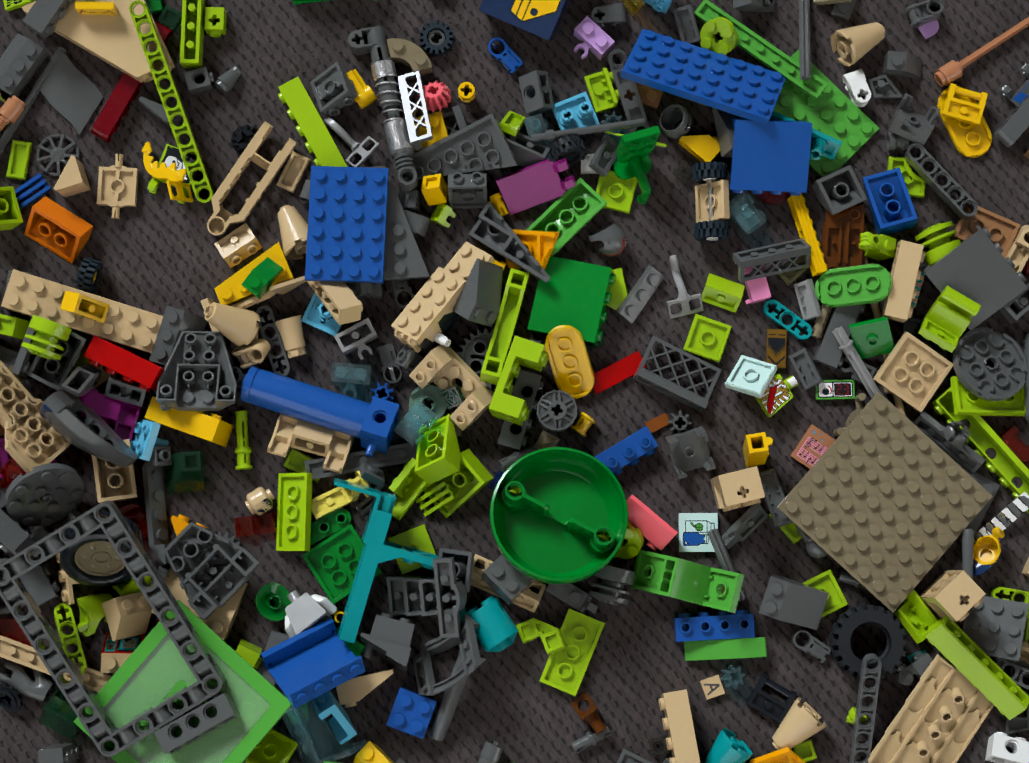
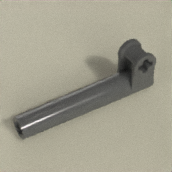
[429,647,481,741]

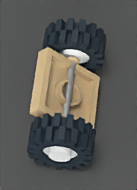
[692,161,730,242]

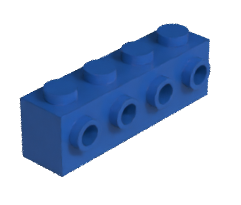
[595,426,658,476]
[673,610,755,642]

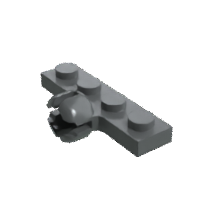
[914,411,985,474]

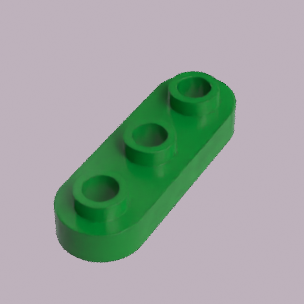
[310,509,352,546]

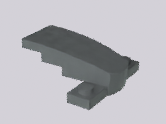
[386,557,467,638]

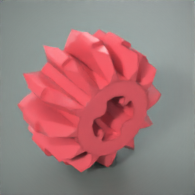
[419,80,451,113]

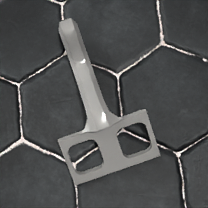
[324,117,380,167]
[667,255,704,319]

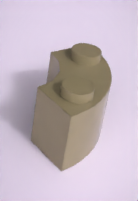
[387,38,433,75]

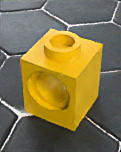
[421,174,448,206]

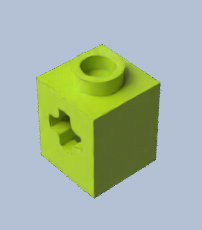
[204,7,227,37]

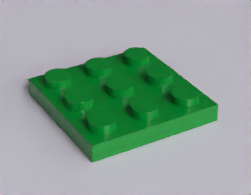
[302,524,383,604]

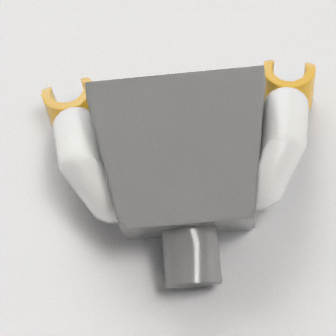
[285,590,344,638]

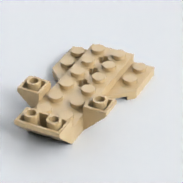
[0,360,71,473]

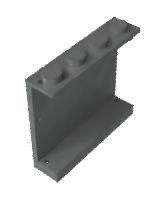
[922,225,1028,330]

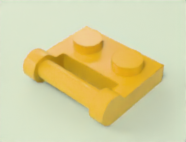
[941,83,988,126]

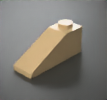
[336,669,394,708]

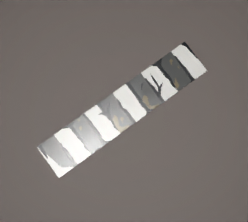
[974,492,1029,543]

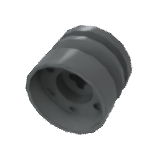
[536,390,577,433]
[589,565,636,605]

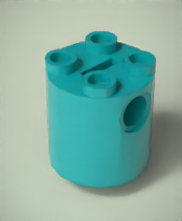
[464,595,518,652]

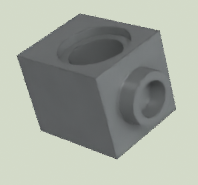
[184,67,215,95]

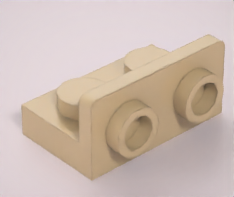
[214,223,262,268]

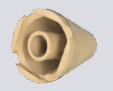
[831,22,885,66]
[277,205,308,260]
[204,302,260,348]
[772,697,826,750]

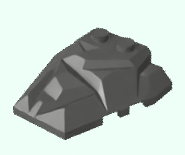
[164,522,260,620]

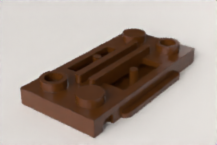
[821,205,867,270]

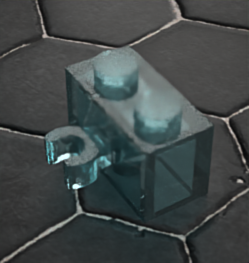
[729,193,767,238]
[331,362,373,398]
[394,399,437,446]

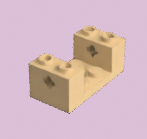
[409,344,494,431]
[710,466,765,512]
[919,570,986,622]

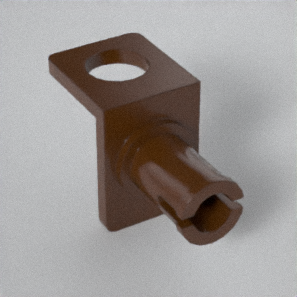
[571,692,607,735]

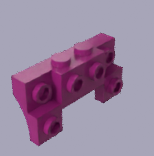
[77,389,141,443]

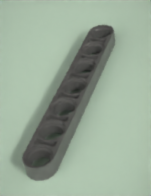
[849,653,882,763]

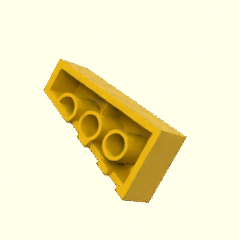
[214,242,295,306]
[144,396,234,447]

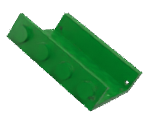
[528,256,616,346]

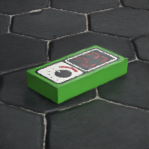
[815,380,855,400]

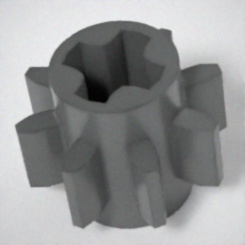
[667,410,692,433]

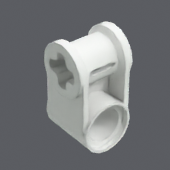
[842,69,871,108]

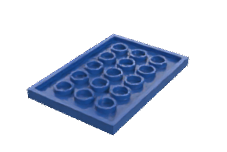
[305,166,389,283]

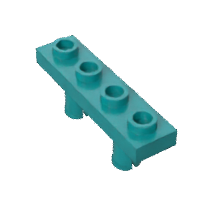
[770,111,842,160]

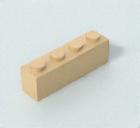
[881,240,925,323]
[307,281,363,325]

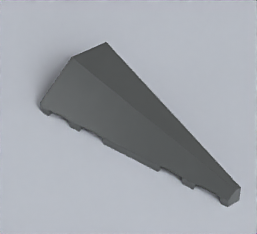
[469,202,550,284]

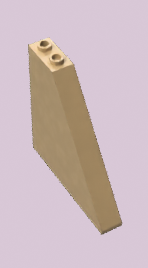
[22,0,175,83]

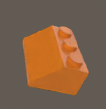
[24,196,93,264]

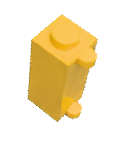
[742,432,773,467]

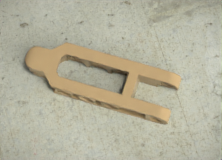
[207,121,297,236]

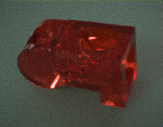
[1000,426,1029,462]

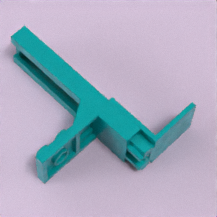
[334,478,439,643]

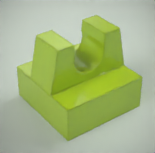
[430,204,456,228]

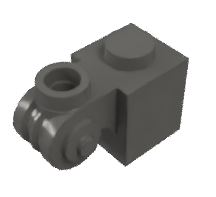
[895,652,933,685]

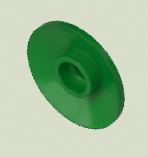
[256,582,291,621]

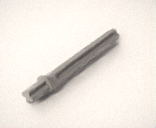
[832,326,882,399]

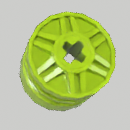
[914,221,961,267]
[21,315,72,360]

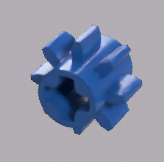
[371,383,394,401]

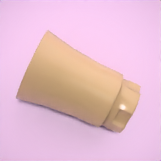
[275,315,307,358]

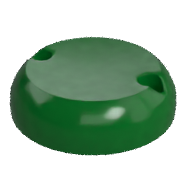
[489,447,628,584]

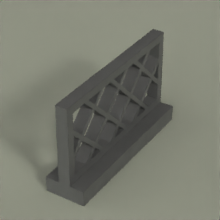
[632,336,722,412]

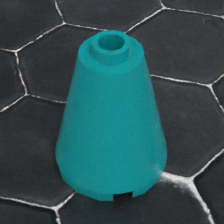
[704,728,753,763]

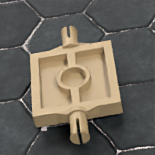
[97,154,139,219]

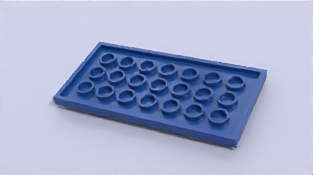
[620,29,786,125]

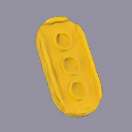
[937,86,992,158]
[545,325,595,399]

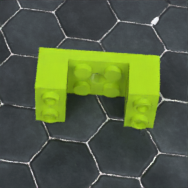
[489,336,549,426]

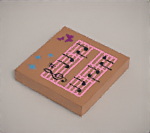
[790,424,835,470]

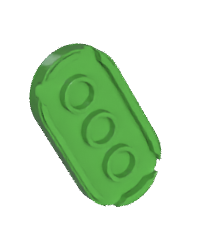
[815,264,893,308]

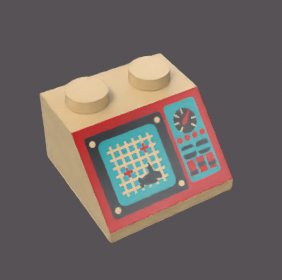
[101,632,146,673]

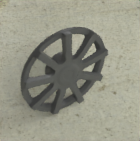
[37,134,80,176]

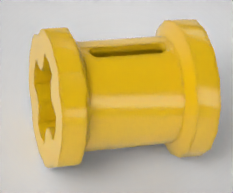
[458,82,475,103]
[571,412,596,437]

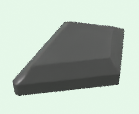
[867,74,903,99]

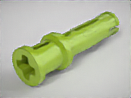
[234,411,253,470]

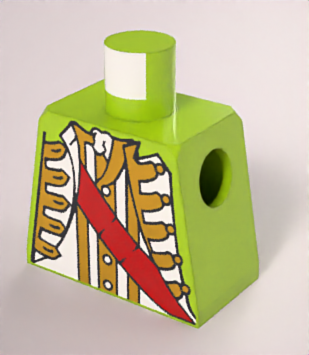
[755,374,798,418]

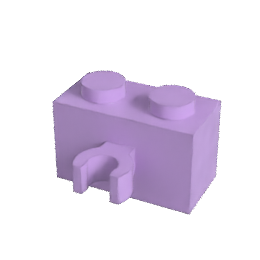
[574,16,615,60]

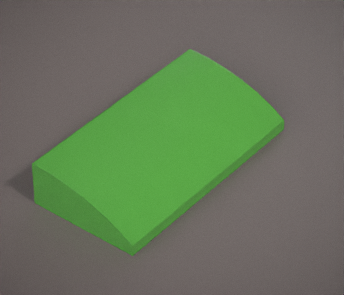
[526,178,607,256]

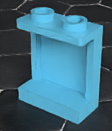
[311,690,357,745]

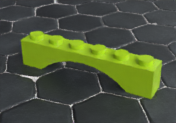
[480,268,529,385]

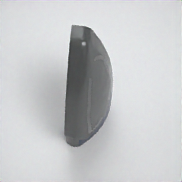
[39,390,139,467]

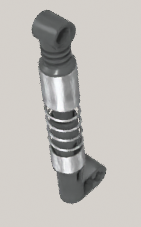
[348,26,418,191]

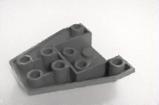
[156,331,237,411]

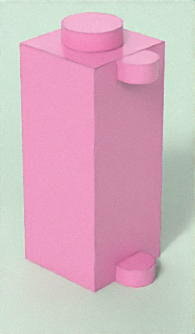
[735,263,771,304]

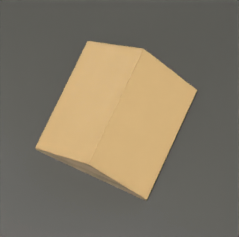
[53,155,91,198]

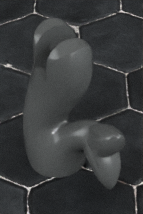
[0,660,54,702]

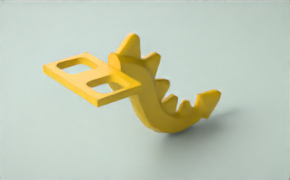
[141,142,193,202]

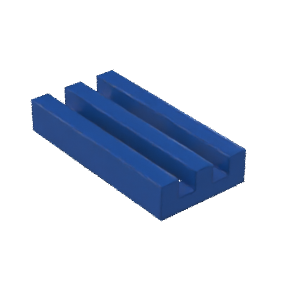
[15,173,52,211]

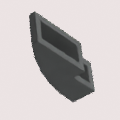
[60,363,102,397]

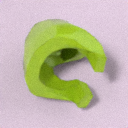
[76,593,114,637]

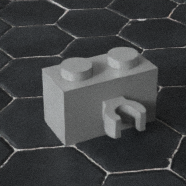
[334,318,379,360]

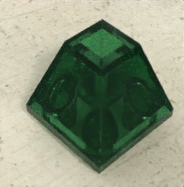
[165,451,207,494]

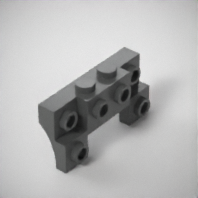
[0,489,49,558]

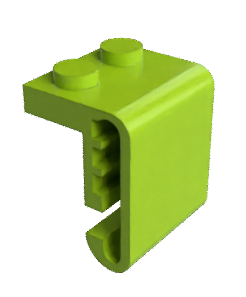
[918,285,981,353]

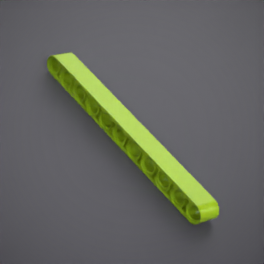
[129,0,214,203]

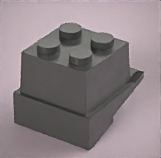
[360,613,415,671]

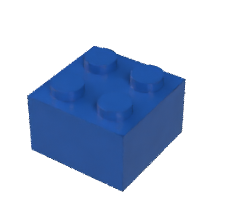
[386,686,438,739]

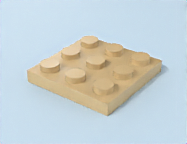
[873,331,953,412]

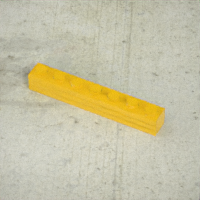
[787,193,828,277]

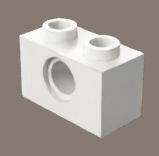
[985,732,1029,763]

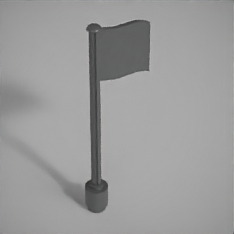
[0,46,103,155]

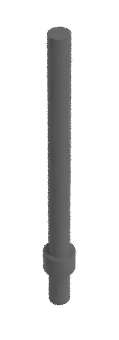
[531,118,645,142]

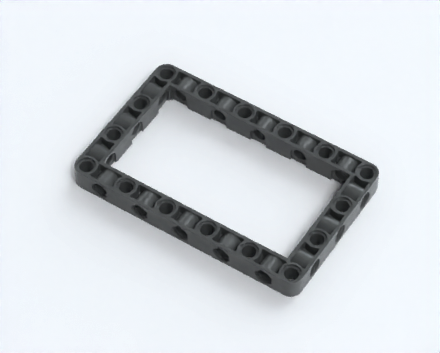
[0,501,225,757]

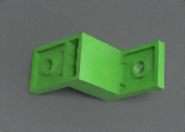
[630,550,744,613]

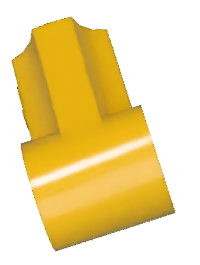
[346,69,377,110]

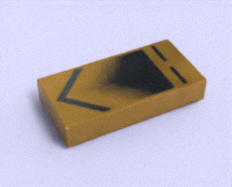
[766,329,787,368]

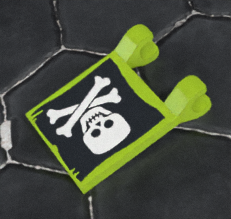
[147,144,202,204]

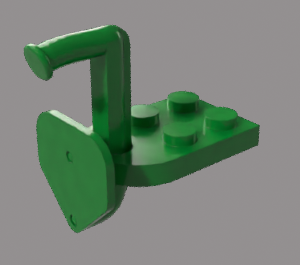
[612,125,661,205]

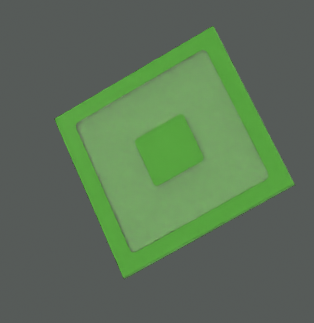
[74,600,291,763]

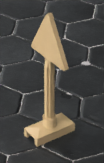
[201,276,306,336]

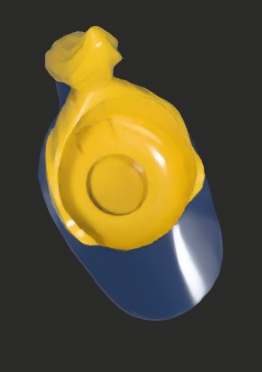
[973,527,1005,576]

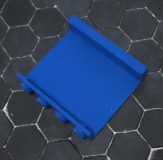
[729,118,812,196]
[260,617,366,709]

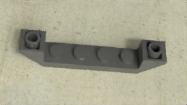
[142,446,172,564]

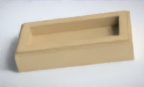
[276,151,310,194]

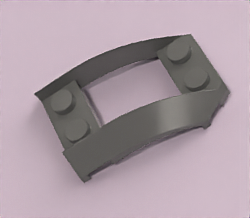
[413,614,486,696]

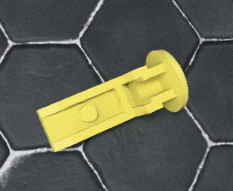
[311,471,371,520]

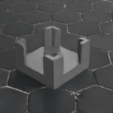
[888,93,940,146]
[665,426,716,479]

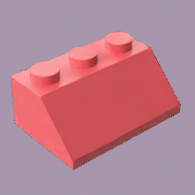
[626,494,678,551]

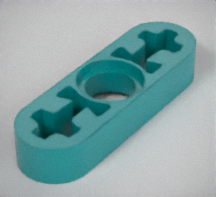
[763,299,812,340]

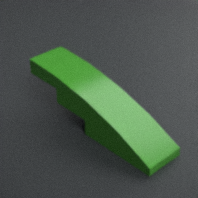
[684,637,767,661]

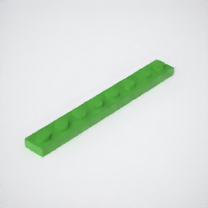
[694,0,828,101]

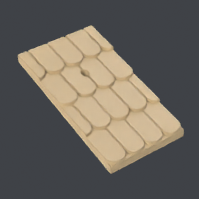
[868,654,994,763]

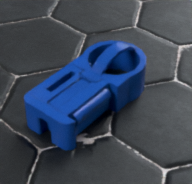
[488,37,523,74]

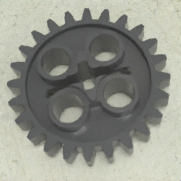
[457,328,513,388]

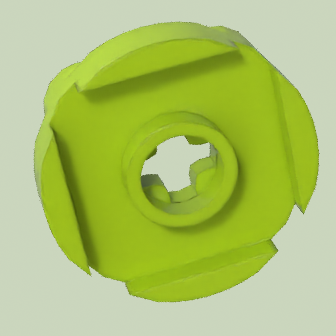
[700,17,738,55]
[605,521,644,559]

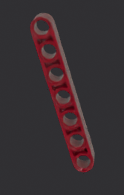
[91,21,173,143]

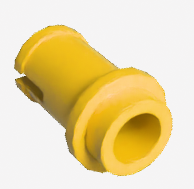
[489,193,509,216]

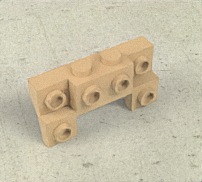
[267,414,354,474]

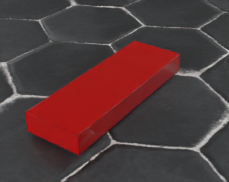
[593,351,647,394]

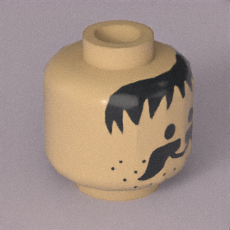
[245,487,275,515]

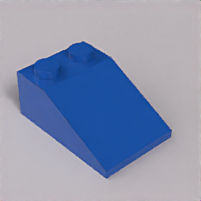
[862,167,918,235]

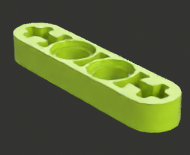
[54,603,87,675]

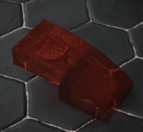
[234,512,277,538]

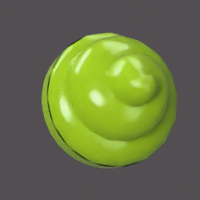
[846,706,867,725]

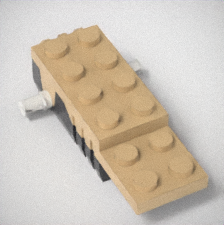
[391,241,495,353]

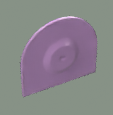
[917,20,939,39]

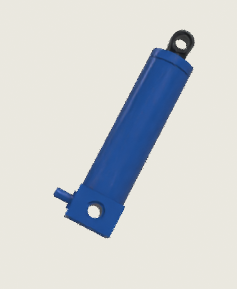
[232,366,399,457]

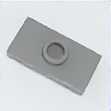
[794,279,822,321]

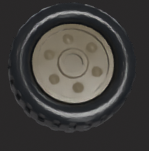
[59,507,144,587]

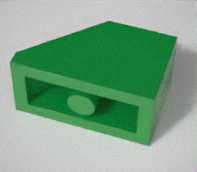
[241,257,283,299]

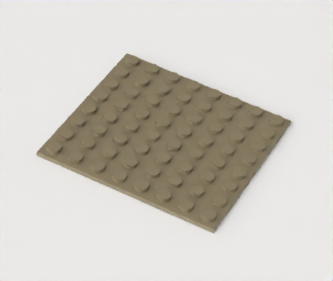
[777,392,993,613]

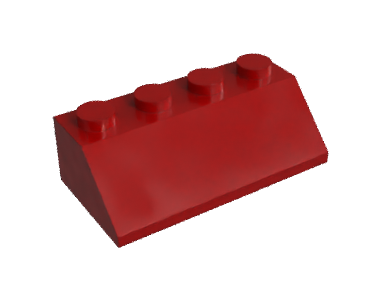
[84,335,164,392]

